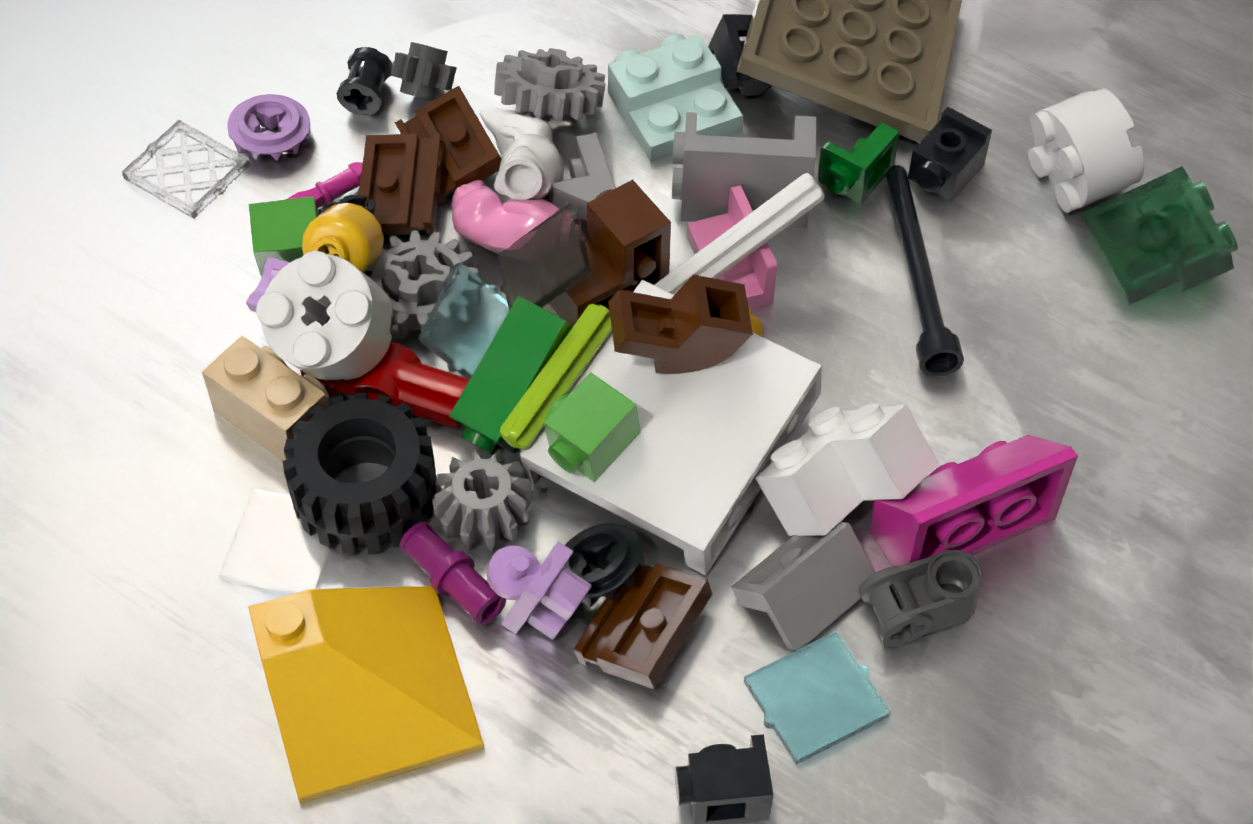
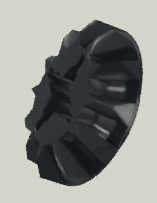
[564,523,646,607]

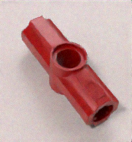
[300,342,470,428]

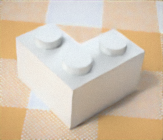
[755,403,939,536]

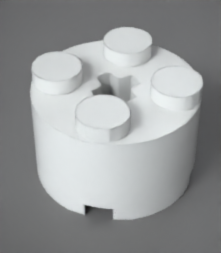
[1028,88,1144,213]
[256,251,393,381]

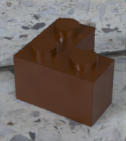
[541,179,671,327]

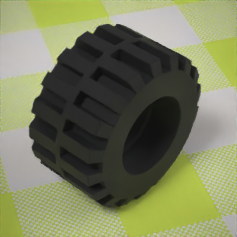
[283,392,437,555]

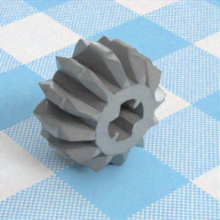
[433,448,533,552]

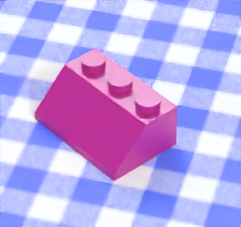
[869,435,1078,567]

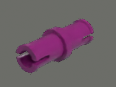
[399,522,506,626]

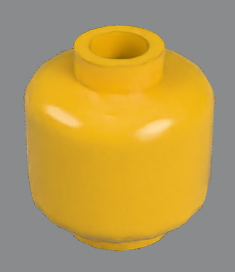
[302,203,384,273]

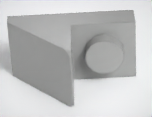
[548,133,616,235]

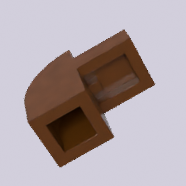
[608,274,753,374]

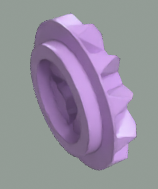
[227,94,311,161]

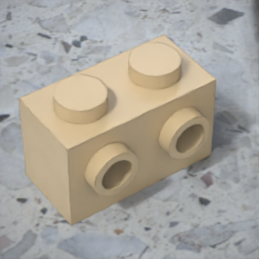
[202,335,329,461]

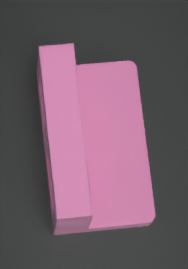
[687,185,777,309]

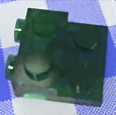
[1083,166,1238,304]

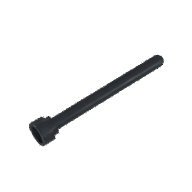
[886,165,964,377]

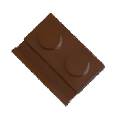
[395,86,502,204]
[358,133,445,235]
[573,563,713,689]

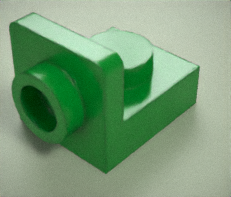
[818,122,899,205]

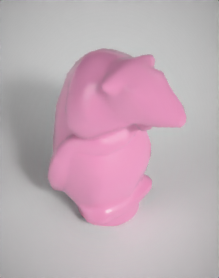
[451,180,581,265]

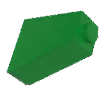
[449,296,572,454]

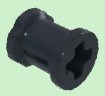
[336,47,392,115]

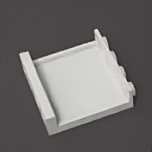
[520,280,822,576]

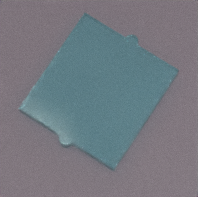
[418,262,512,379]
[744,631,891,765]

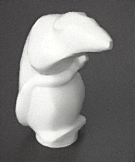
[479,107,564,200]

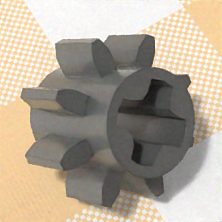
[390,42,457,101]

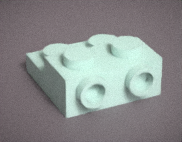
[608,34,743,161]

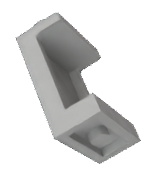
[672,112,817,228]

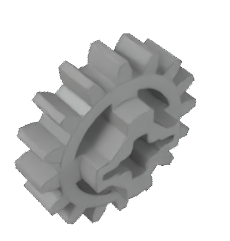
[494,48,606,121]
[364,231,480,340]

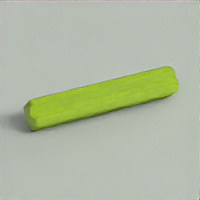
[499,304,612,450]

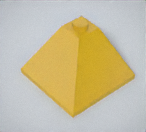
[248,586,484,804]

